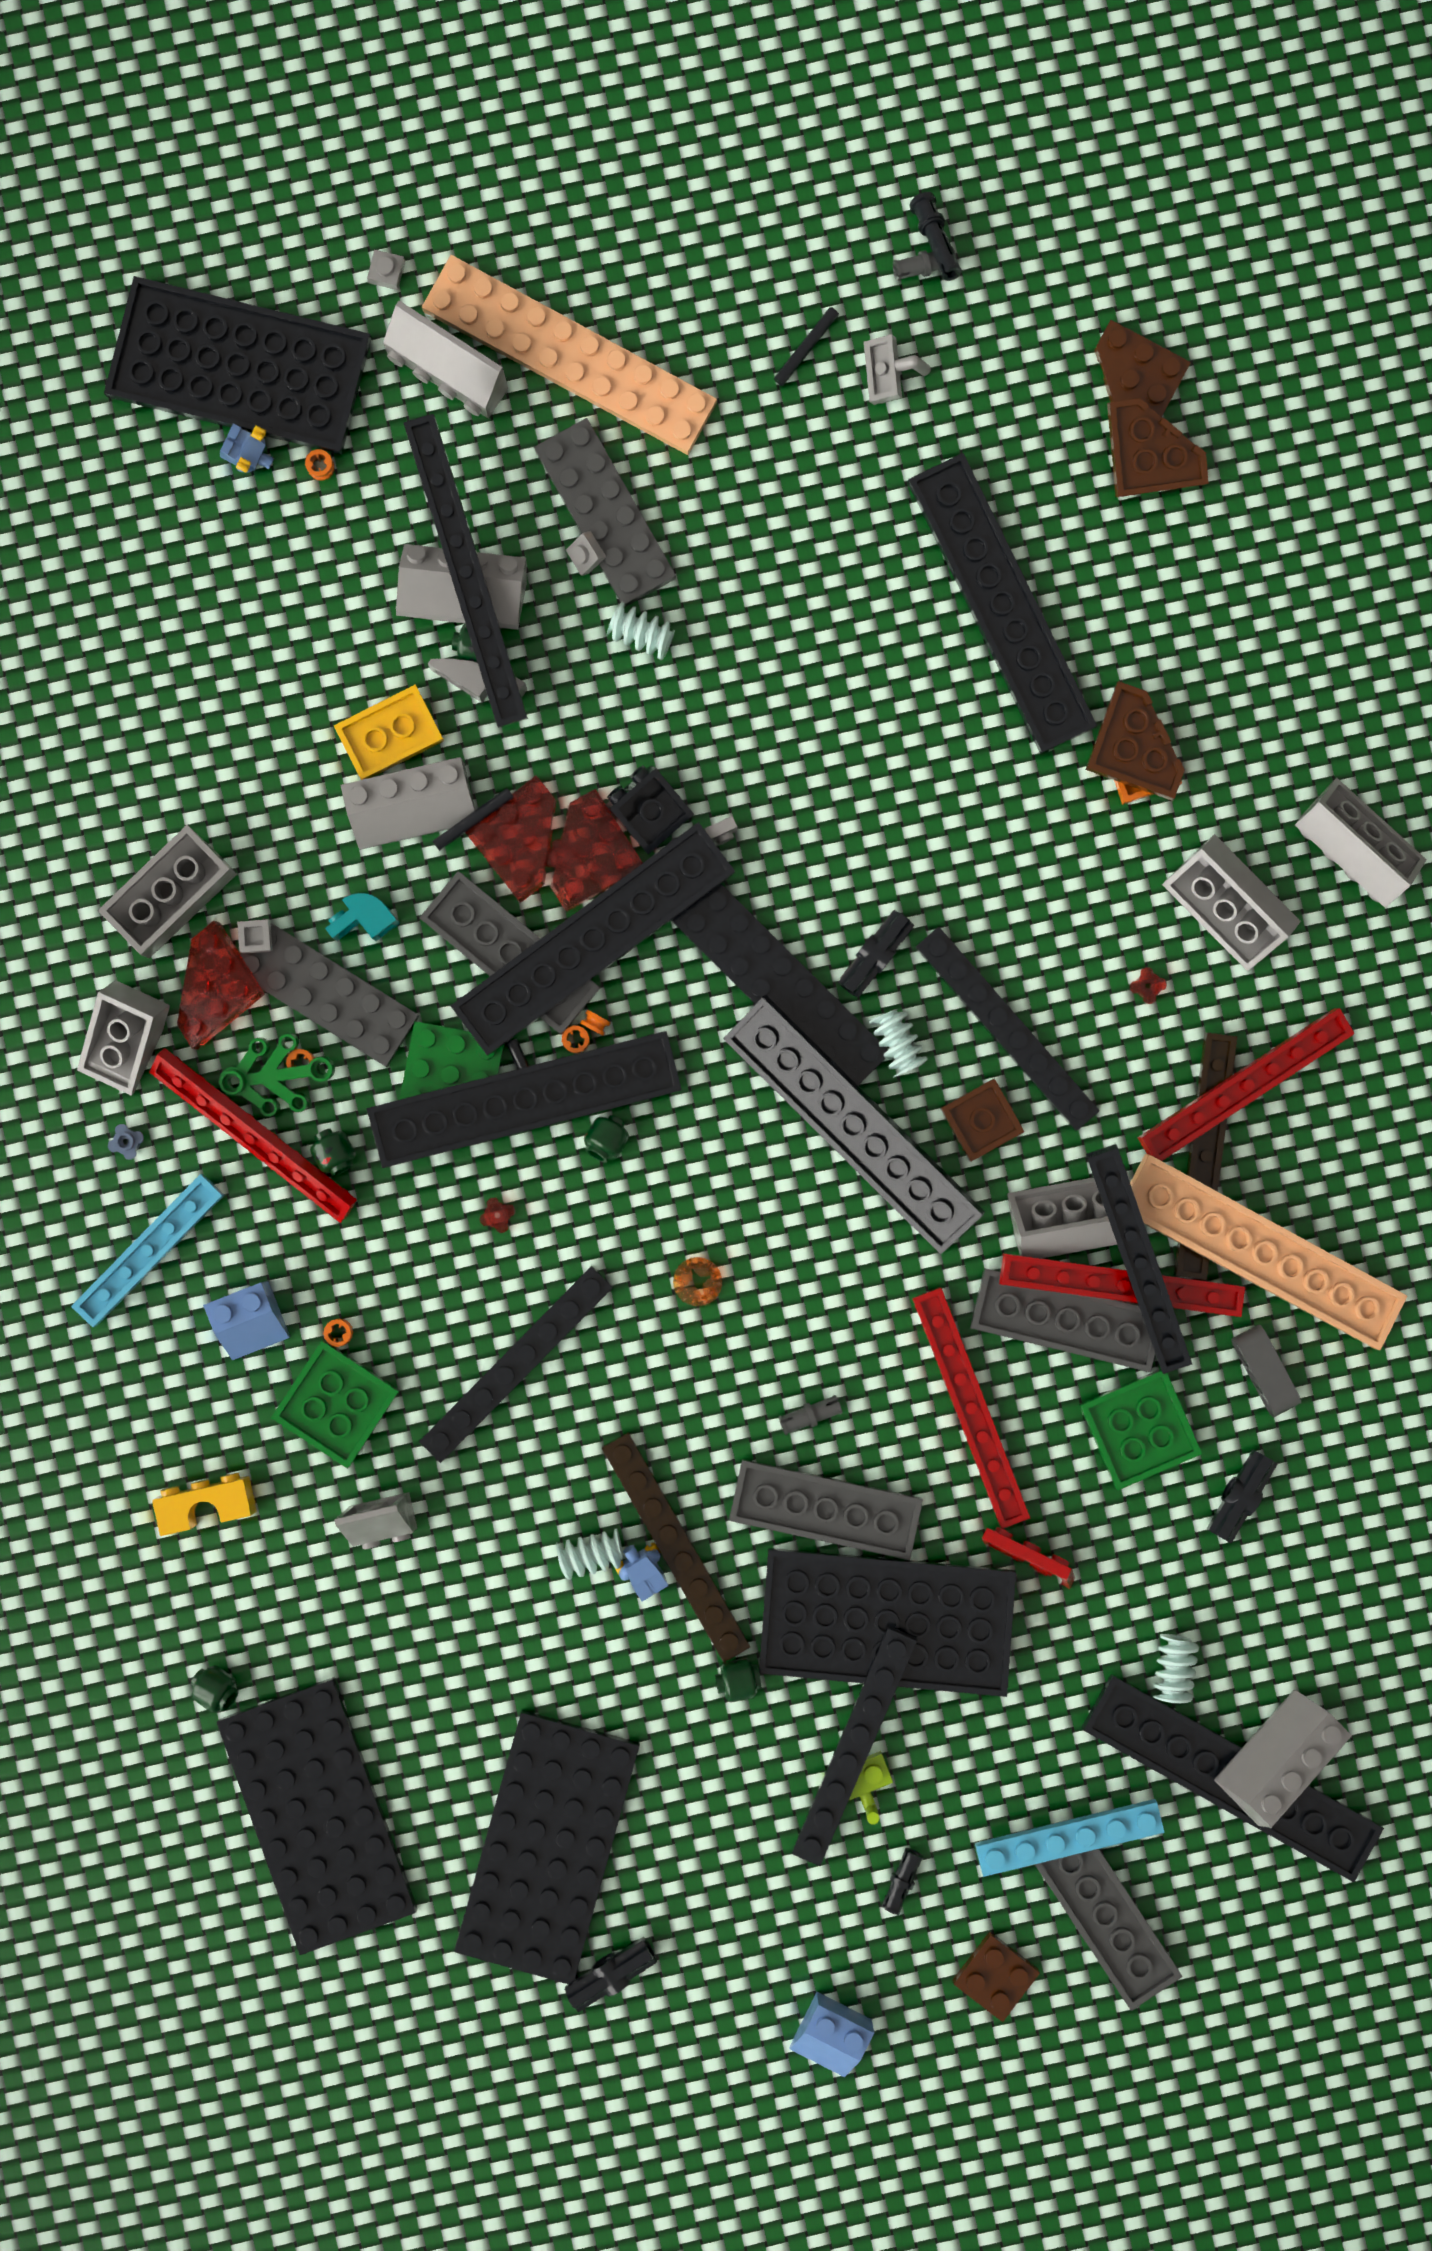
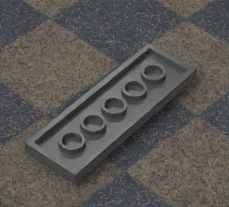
[534,418,676,608]
[419,871,600,1035]
[231,918,420,1067]
[970,1268,1155,1373]
[729,1459,923,1560]
[1035,1817,1183,2011]

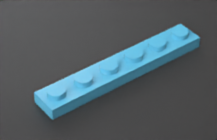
[71,1174,225,1328]
[975,1799,1165,1877]

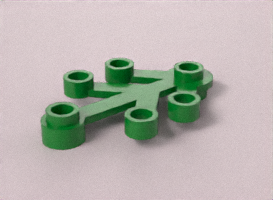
[219,1033,335,1117]

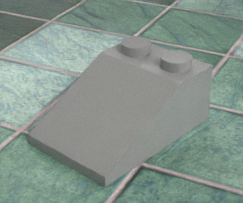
[77,980,170,1095]
[334,1492,417,1549]

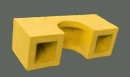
[152,1473,257,1536]

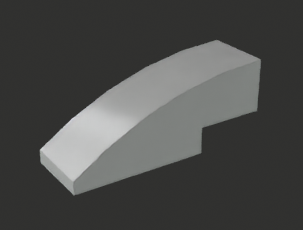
[428,658,527,703]

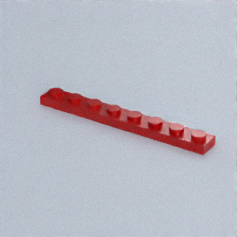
[1137,1008,1355,1161]
[149,1048,357,1223]
[999,1253,1245,1317]
[912,1287,1030,1529]

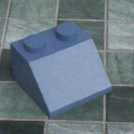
[203,1281,290,1360]
[789,1992,874,2077]

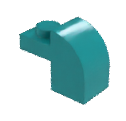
[325,893,400,942]

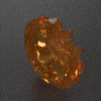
[673,1257,722,1306]

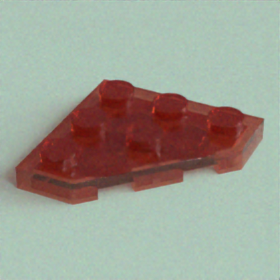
[466,775,557,903]
[550,789,643,912]
[177,921,265,1050]

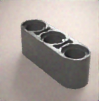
[1231,1324,1301,1418]

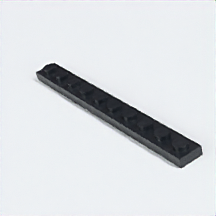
[404,413,528,728]

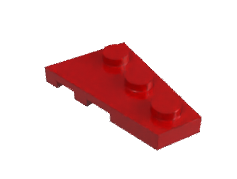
[982,1527,1075,1589]

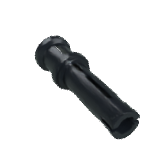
[909,192,962,281]

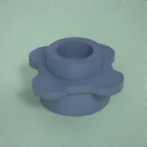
[108,1124,144,1160]

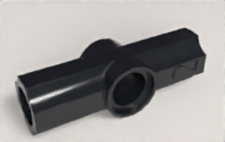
[838,910,914,998]
[1206,1450,1278,1543]
[564,1937,657,2012]

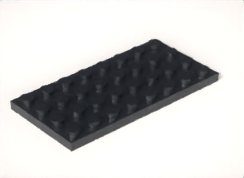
[104,276,372,455]
[759,1548,1016,1697]
[216,1677,417,1955]
[454,1710,640,1984]

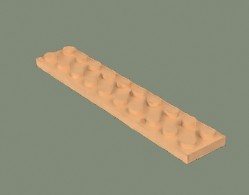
[422,255,717,455]
[1130,1154,1407,1350]

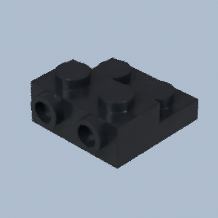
[605,765,694,855]

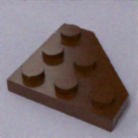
[1094,320,1191,417]
[1107,398,1209,497]
[1085,681,1185,801]

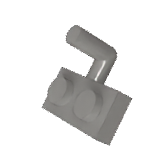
[864,334,931,405]

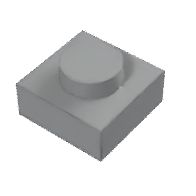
[367,249,405,290]
[566,531,606,576]
[704,816,737,845]
[237,919,273,954]

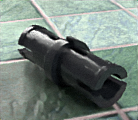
[881,1848,923,1915]

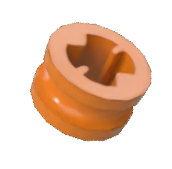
[305,449,335,481]
[580,1010,611,1036]
[562,1026,590,1054]
[286,1049,315,1068]
[323,1318,353,1347]

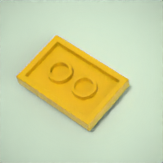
[334,684,444,780]

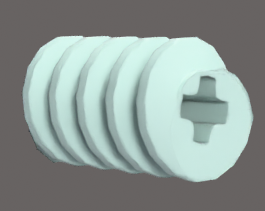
[606,602,675,660]
[869,1009,928,1078]
[556,1529,623,1580]
[1153,1634,1199,1704]

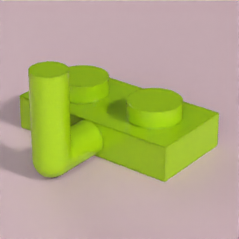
[849,1751,893,1825]

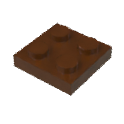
[940,1078,1025,1162]
[952,1931,1040,2022]

